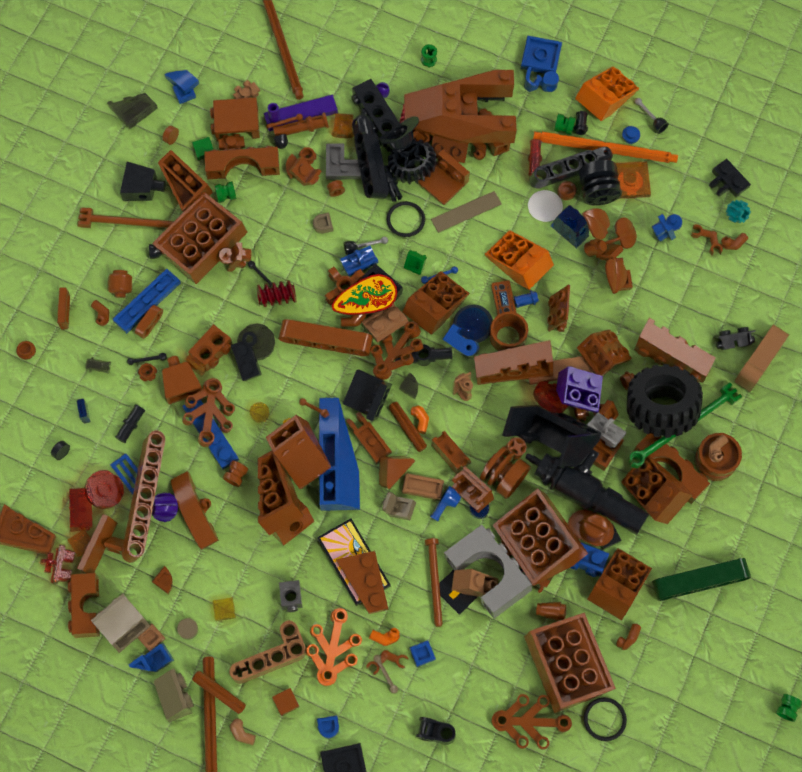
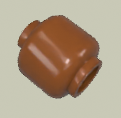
[108,270,132,298]

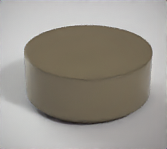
[177,618,198,640]

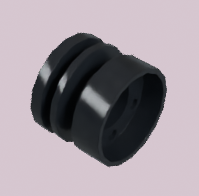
[578,160,622,206]

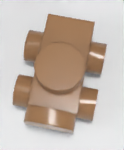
[233,80,260,99]

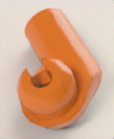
[411,405,429,434]

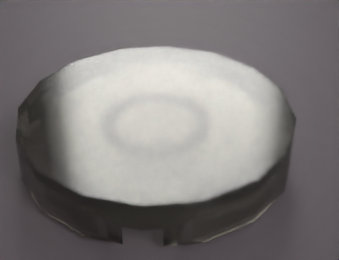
[237,323,275,361]

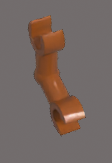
[691,224,723,256]
[366,650,409,675]

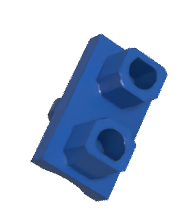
[652,214,682,242]
[340,246,379,276]

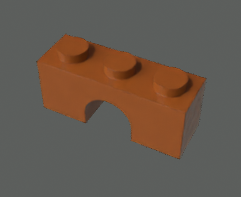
[68,573,100,638]

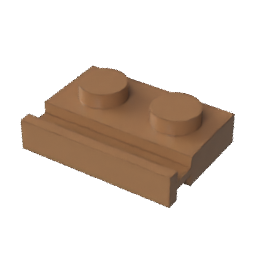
[362,304,408,343]

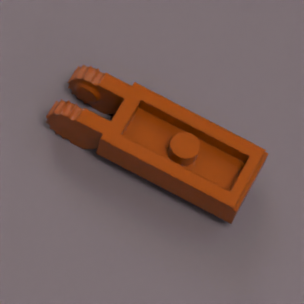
[346,412,392,464]

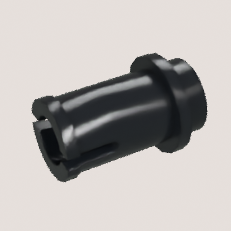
[574,111,588,135]

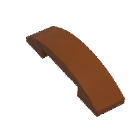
[171,471,219,550]

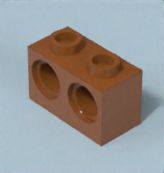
[188,324,233,372]

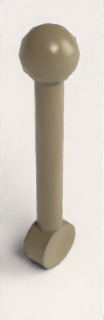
[374,655,398,693]

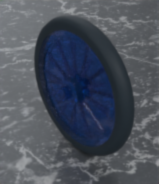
[453,304,493,343]

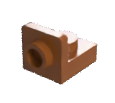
[289,157,322,186]

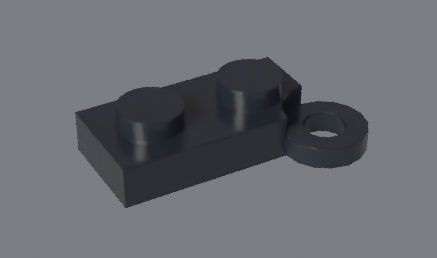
[231,331,262,381]

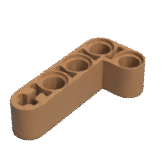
[734,324,790,392]
[229,620,306,684]

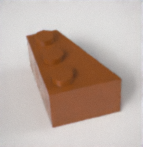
[158,150,213,212]

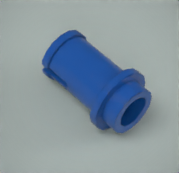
[514,290,539,308]

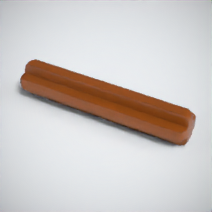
[389,401,427,452]
[192,671,246,714]

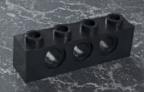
[351,79,400,152]

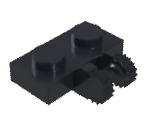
[709,158,751,197]

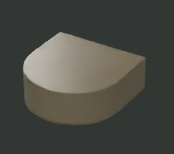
[313,212,333,234]

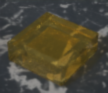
[213,597,236,621]

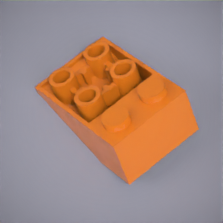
[575,66,639,121]
[485,230,554,290]

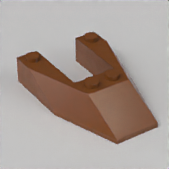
[404,70,517,143]

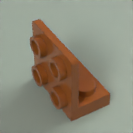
[418,149,470,205]
[577,329,632,376]

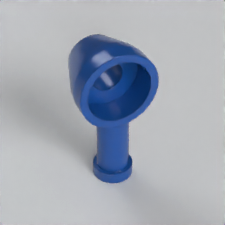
[430,486,461,522]

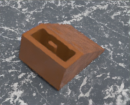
[402,271,470,335]
[266,415,331,489]
[621,456,693,524]
[587,548,652,620]

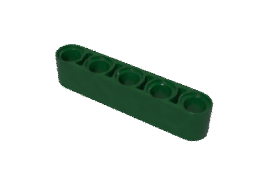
[652,558,751,601]

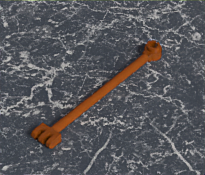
[77,208,174,228]

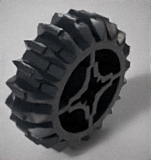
[388,138,437,185]

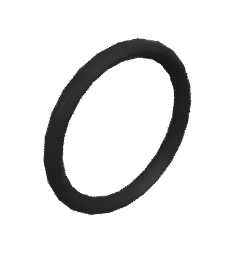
[386,201,425,237]
[583,697,627,741]

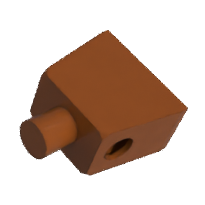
[162,356,202,404]

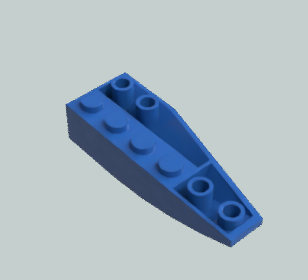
[319,398,360,511]

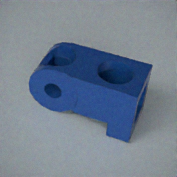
[443,324,479,356]

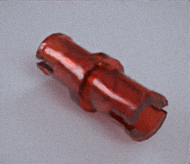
[528,139,542,177]

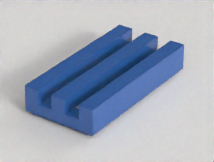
[110,454,138,495]

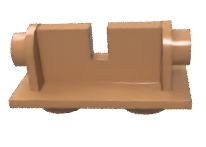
[453,372,473,401]

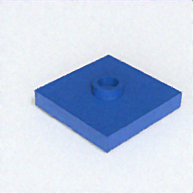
[520,36,562,74]

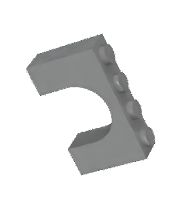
[444,525,532,619]

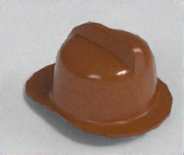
[568,509,614,546]

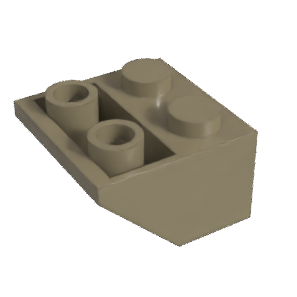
[91,593,150,653]
[154,669,194,722]

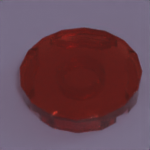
[533,381,569,413]
[84,470,124,509]

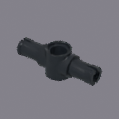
[395,344,452,366]

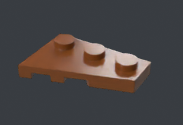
[0,504,56,555]
[336,551,388,614]

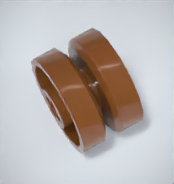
[694,433,742,481]

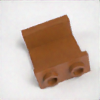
[210,97,260,141]

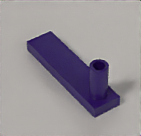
[264,95,338,132]

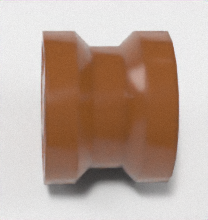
[505,437,527,460]

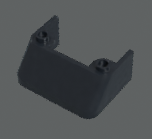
[502,404,602,467]

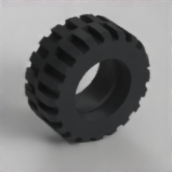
[626,364,703,438]

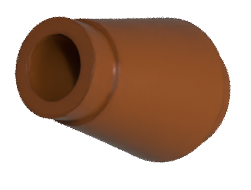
[536,602,566,621]

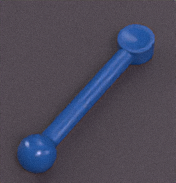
[421,266,458,284]

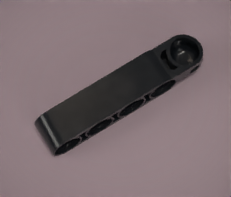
[352,113,389,199]
[529,147,613,189]

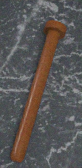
[425,538,443,627]

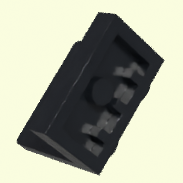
[343,369,392,422]

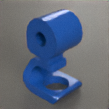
[524,67,559,92]

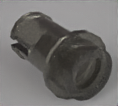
[86,357,111,374]

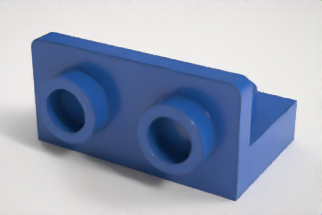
[570,543,609,577]

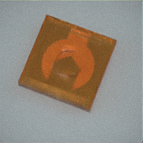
[616,161,651,199]

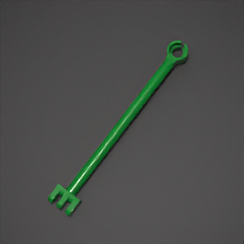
[628,382,743,468]

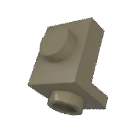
[382,492,416,521]

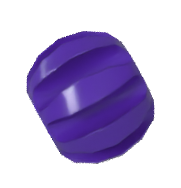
[152,492,178,522]

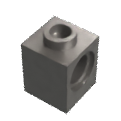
[279,580,303,612]

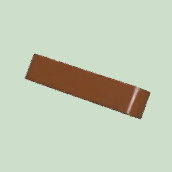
[278,319,373,357]

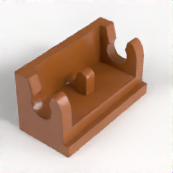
[431,431,471,474]
[452,466,494,513]

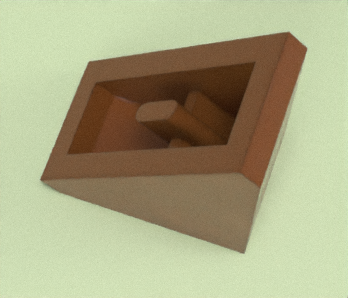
[379,456,415,489]

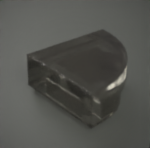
[399,373,418,399]

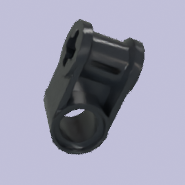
[415,717,456,745]

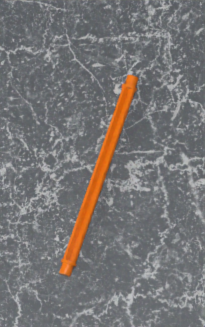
[533,131,678,163]

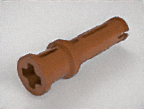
[273,112,329,136]

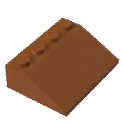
[152,192,248,284]
[493,488,589,586]
[524,612,616,713]

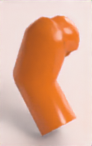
[369,628,400,646]

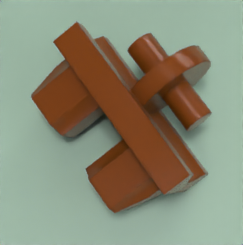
[218,242,251,272]

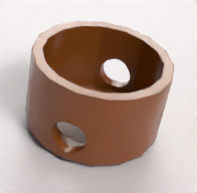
[489,311,529,351]

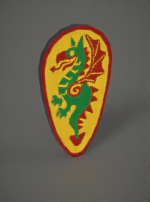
[332,274,397,315]

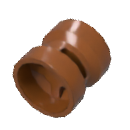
[223,460,249,487]

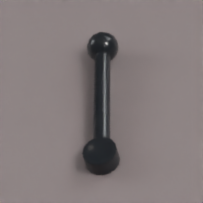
[248,261,276,288]
[127,353,167,365]

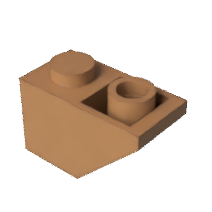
[452,569,498,597]

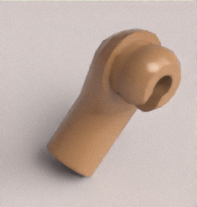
[709,434,728,462]
[230,718,256,745]

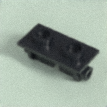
[713,327,756,350]

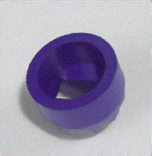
[376,82,390,98]

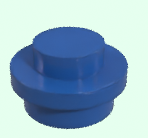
[622,126,640,144]

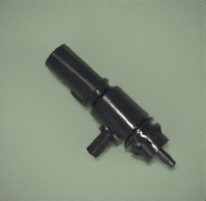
[525,449,649,535]

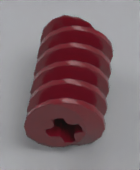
[257,280,297,307]

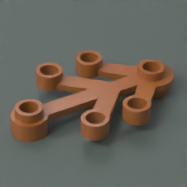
[370,321,423,380]
[182,378,235,447]
[492,694,572,750]

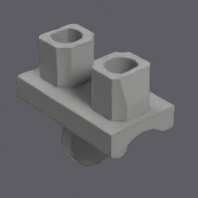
[587,412,626,448]

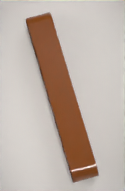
[122,430,165,563]

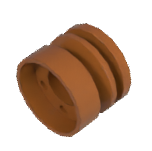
[480,447,531,499]

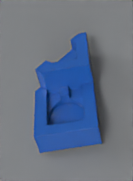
[164,70,199,94]
[129,643,174,672]

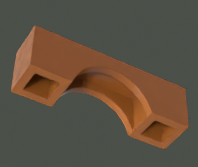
[205,146,280,180]
[634,433,710,504]

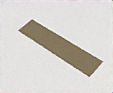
[431,191,502,233]

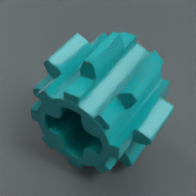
[726,200,751,223]

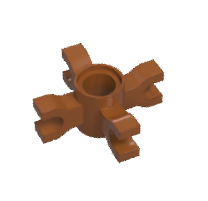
[325,266,365,306]

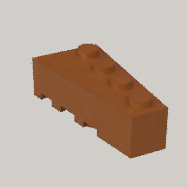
[258,451,304,535]

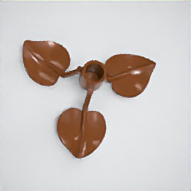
[582,208,637,294]

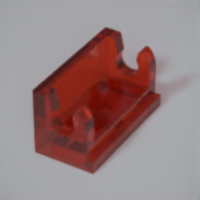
[69,488,92,532]

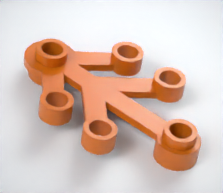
[306,608,362,686]

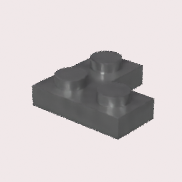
[326,143,362,180]

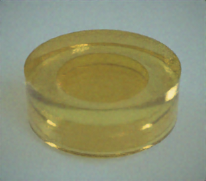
[250,402,269,422]

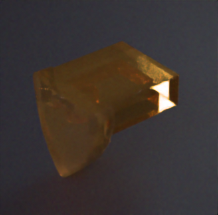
[332,113,354,138]

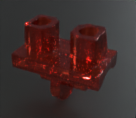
[40,545,75,584]

